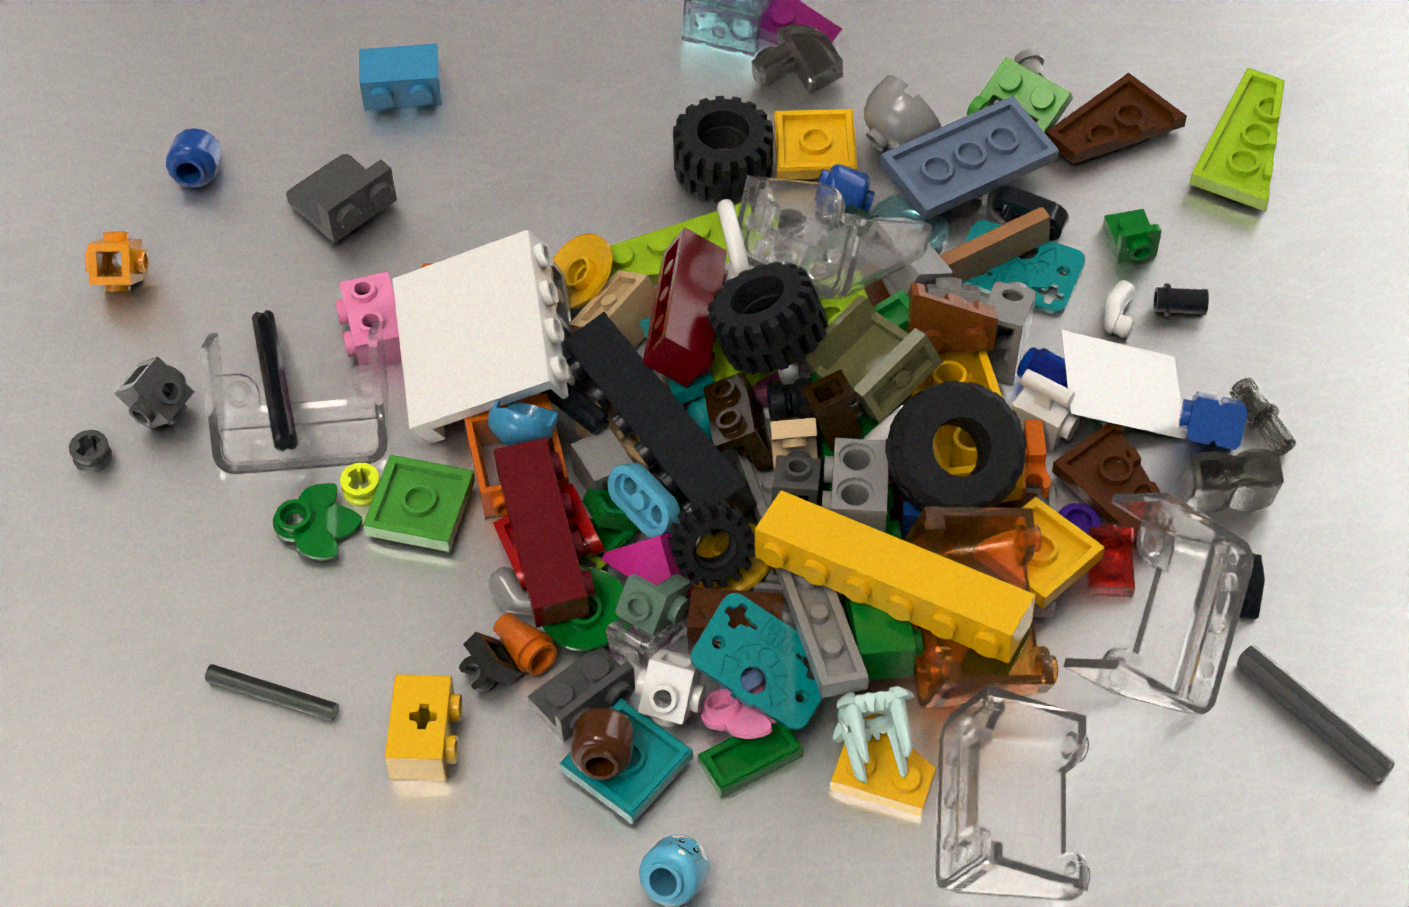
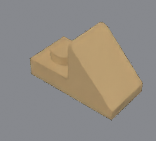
[769,418,818,472]

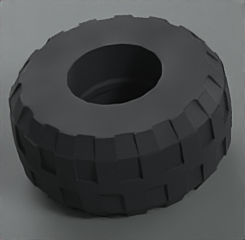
[885,381,1027,520]

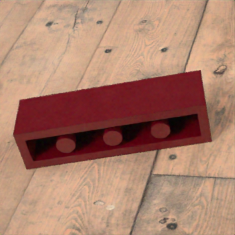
[642,227,728,387]
[493,437,595,628]

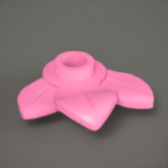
[701,680,777,739]

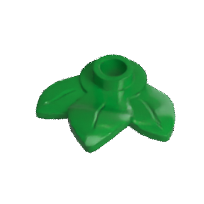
[273,483,363,560]

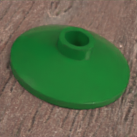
[542,567,627,651]

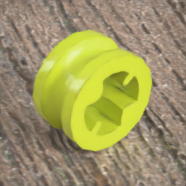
[340,463,380,507]

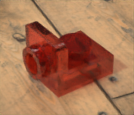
[1086,524,1135,597]

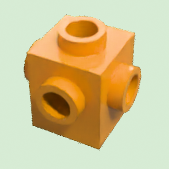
[85,231,149,291]

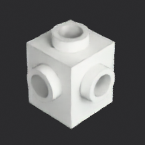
[635,649,706,727]

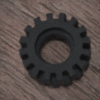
[668,498,755,588]

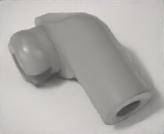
[489,567,533,616]

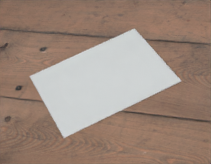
[1061,330,1186,440]

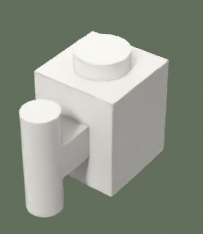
[1011,369,1080,453]

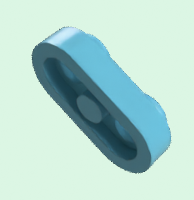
[608,463,680,538]

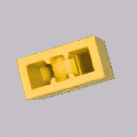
[385,674,462,781]

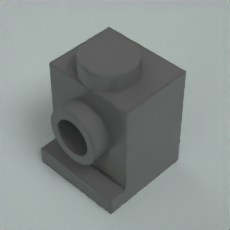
[771,451,821,505]

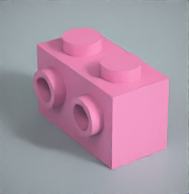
[335,272,402,372]

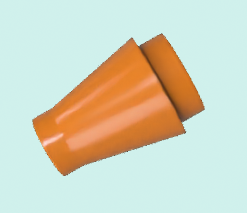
[493,613,557,675]

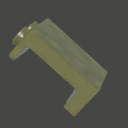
[804,295,943,423]

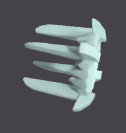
[833,686,915,783]

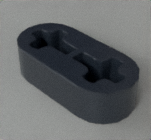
[990,186,1069,241]

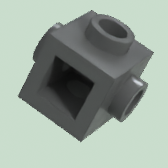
[114,356,195,428]

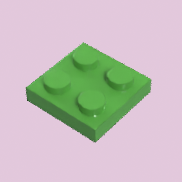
[363,455,475,552]

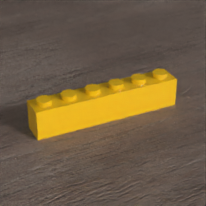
[755,490,1036,664]

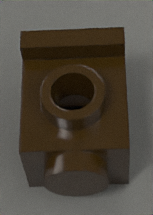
[801,369,863,451]

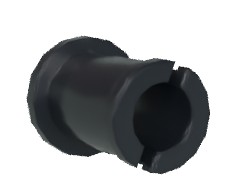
[1153,283,1209,317]

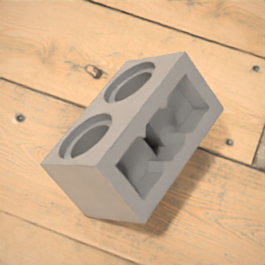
[822,438,889,533]

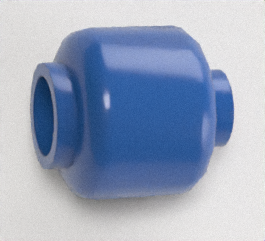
[166,128,222,188]
[812,164,875,223]

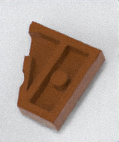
[907,283,998,353]

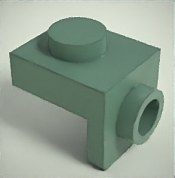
[615,573,691,636]

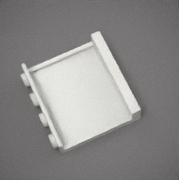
[392,229,570,444]

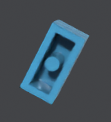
[359,43,442,110]

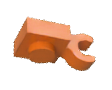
[1021,420,1051,498]

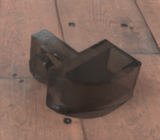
[751,24,843,95]

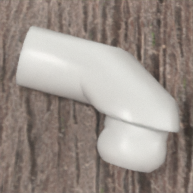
[1104,280,1135,338]

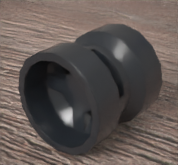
[767,378,813,421]

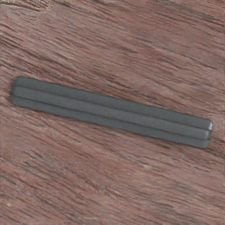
[1237,645,1395,782]

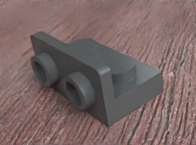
[527,647,635,743]

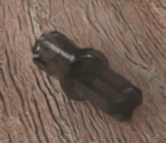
[1229,377,1296,456]

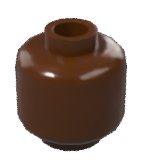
[570,708,635,780]

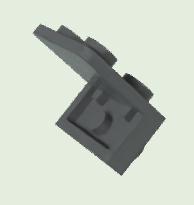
[286,154,397,243]

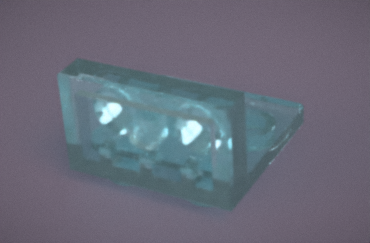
[681,0,772,57]

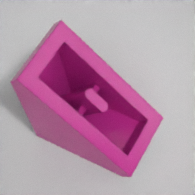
[602,533,695,600]

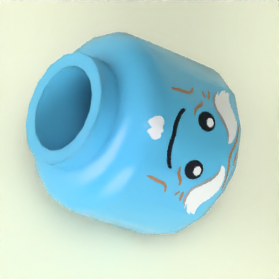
[639,835,710,906]

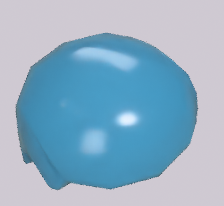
[487,401,559,446]

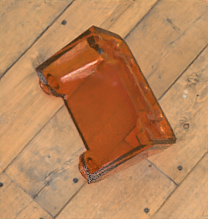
[905,506,1058,709]

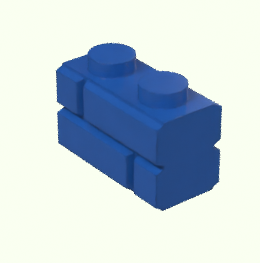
[1178,391,1248,450]

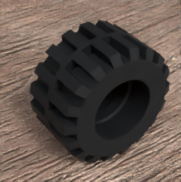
[673,96,774,203]
[707,262,828,375]

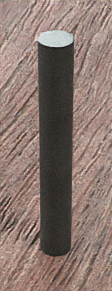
[205,664,339,721]

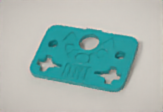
[962,220,1085,314]
[690,593,822,730]

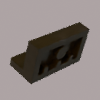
[704,371,774,471]

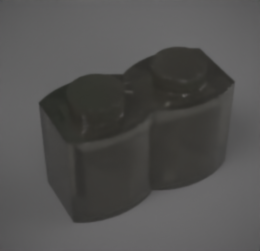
[1180,449,1284,514]

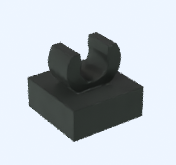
[459,632,523,692]

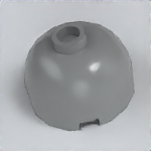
[864,75,941,151]

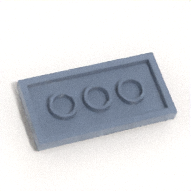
[879,96,1059,221]

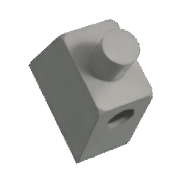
[986,282,1036,385]

